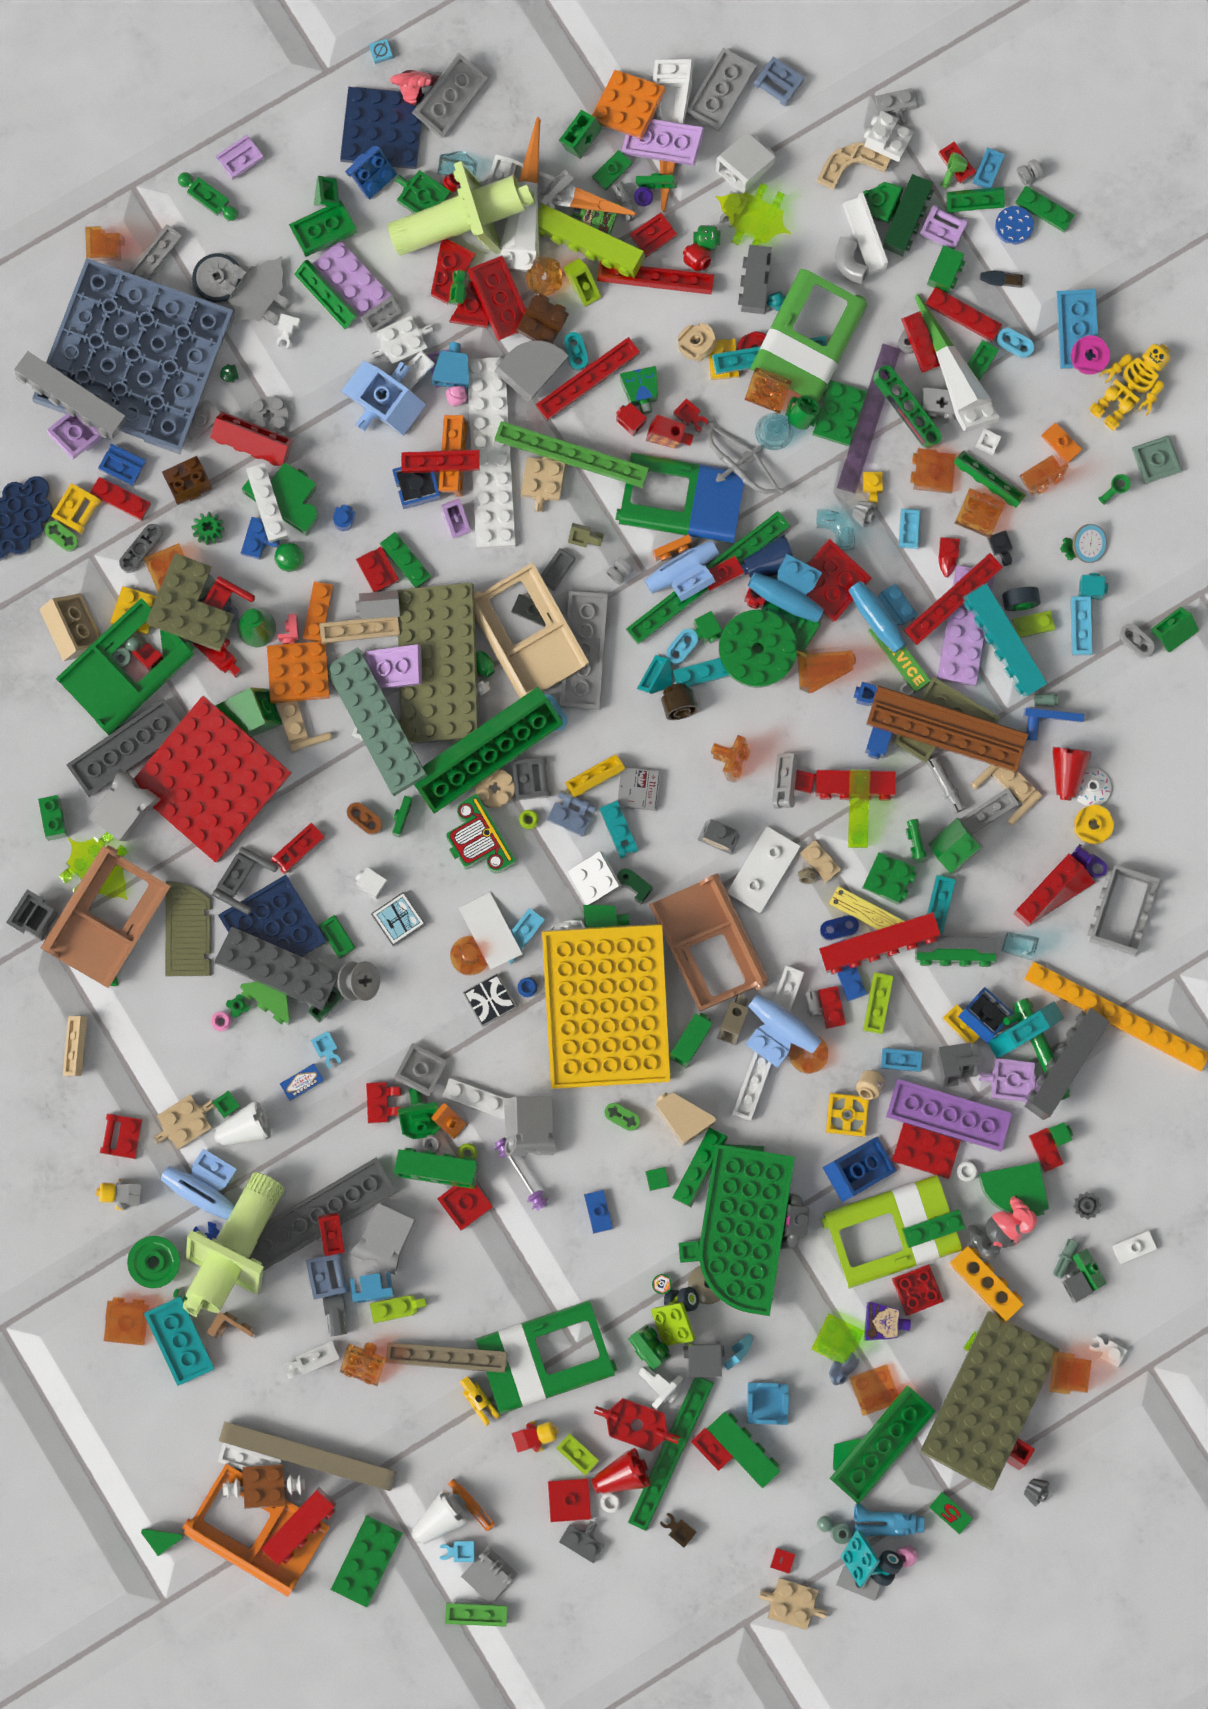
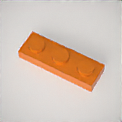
[302,581,333,642]

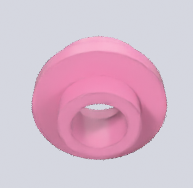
[211,1011,231,1031]

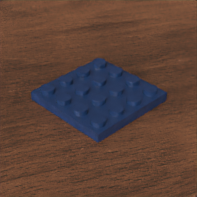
[340,86,425,169]
[218,875,327,957]

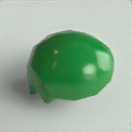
[274,542,304,572]

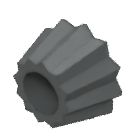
[1073,1191,1101,1220]
[1024,1478,1050,1507]

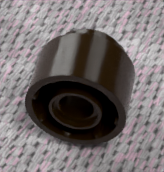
[661,683,699,720]

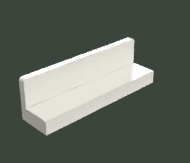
[843,192,888,275]

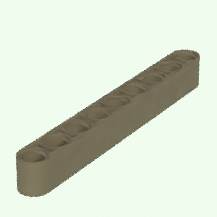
[218,1421,397,1491]

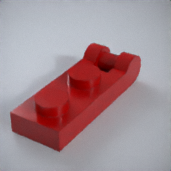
[271,822,325,874]

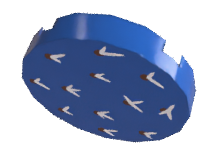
[995,206,1034,245]

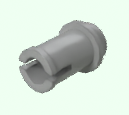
[805,991,822,1017]

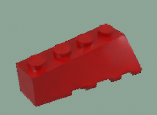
[1013,853,1095,927]

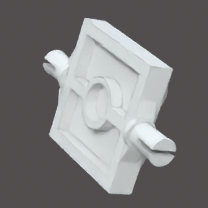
[371,316,434,367]

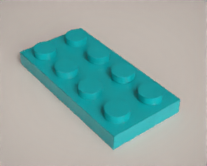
[144,1295,215,1386]

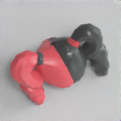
[968,1196,1037,1260]

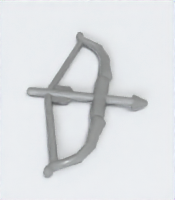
[707,421,785,494]

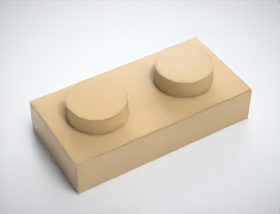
[800,840,841,883]

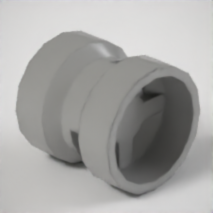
[1017,159,1043,185]
[606,557,633,585]

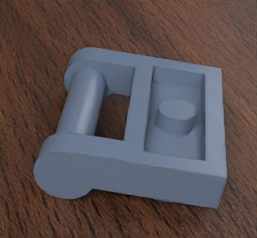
[753,57,804,107]
[306,1253,349,1300]

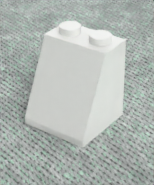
[716,132,775,195]

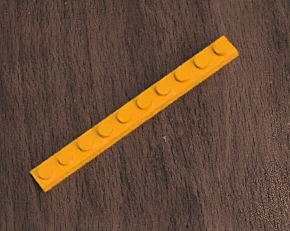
[1024,961,1208,1072]

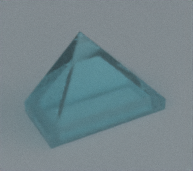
[437,151,478,176]
[1001,932,1039,960]

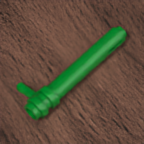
[1003,998,1070,1100]

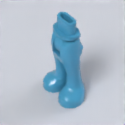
[854,1504,924,1538]

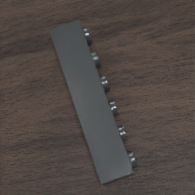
[1024,1008,1110,1120]

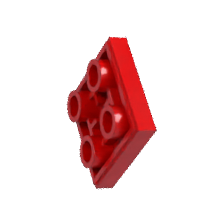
[892,1264,944,1316]

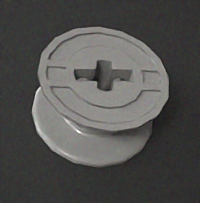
[337,961,380,1001]

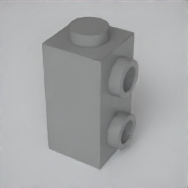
[355,591,400,619]

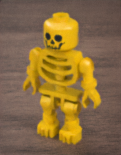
[1089,343,1171,431]

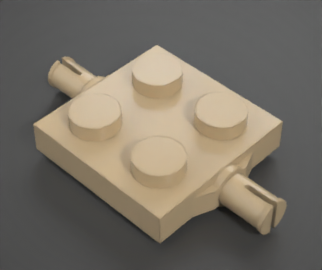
[521,457,566,512]
[153,1094,215,1150]
[758,1578,827,1630]

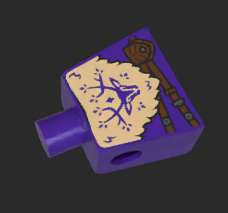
[864,1302,911,1341]

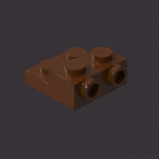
[515,294,569,344]

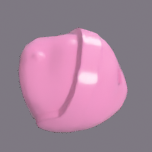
[446,386,467,407]
[896,1545,918,1567]

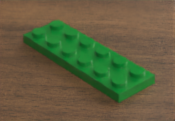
[829,1385,936,1504]

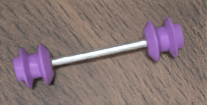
[494,1137,549,1211]

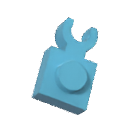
[311,1031,341,1069]
[440,1541,475,1562]

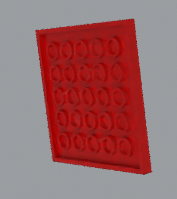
[134,696,292,863]

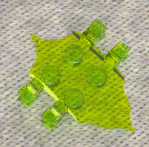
[715,183,791,246]
[59,831,128,900]

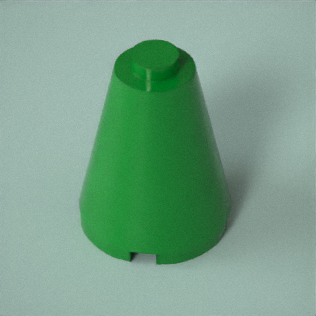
[237,608,276,648]

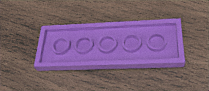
[886,1079,1012,1152]

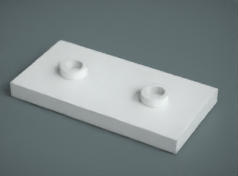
[727,827,801,914]

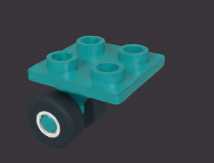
[841,1530,903,1587]

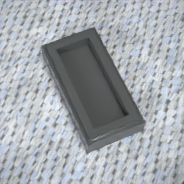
[540,548,576,591]

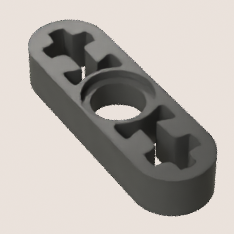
[119,524,162,573]

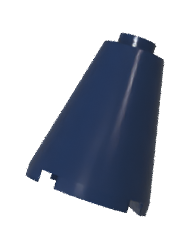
[741,534,793,578]

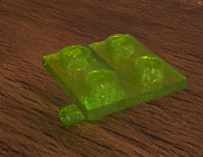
[811,1313,864,1364]

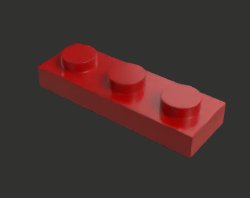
[901,311,940,373]
[90,477,151,521]

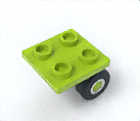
[651,1287,699,1346]

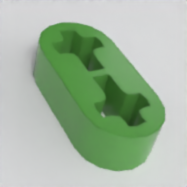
[45,521,79,552]
[605,1103,640,1131]

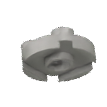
[249,396,289,434]

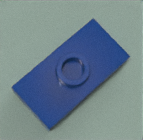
[584,1190,613,1234]

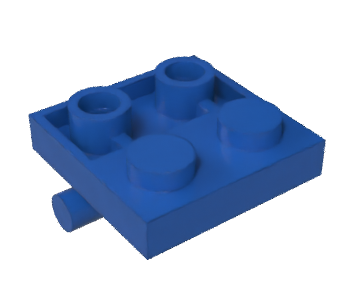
[345,146,397,200]

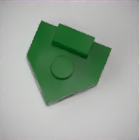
[863,182,903,224]

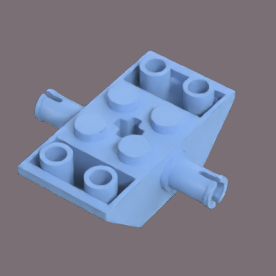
[341,360,426,436]

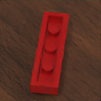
[926,287,1002,342]
[401,450,480,473]

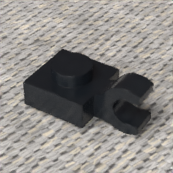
[987,530,1013,567]

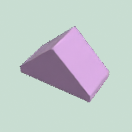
[441,498,471,538]

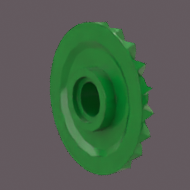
[127,1236,180,1289]

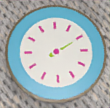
[1073,524,1107,563]

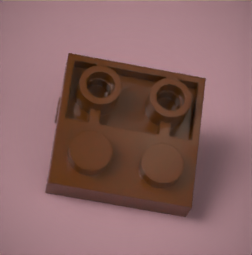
[162,456,213,505]

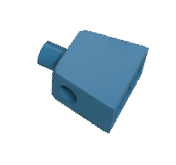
[432,342,469,390]

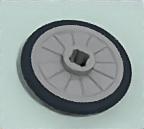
[192,253,241,302]

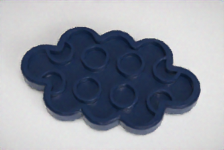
[0,476,53,561]

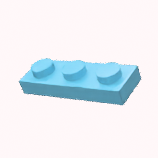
[1070,597,1092,656]

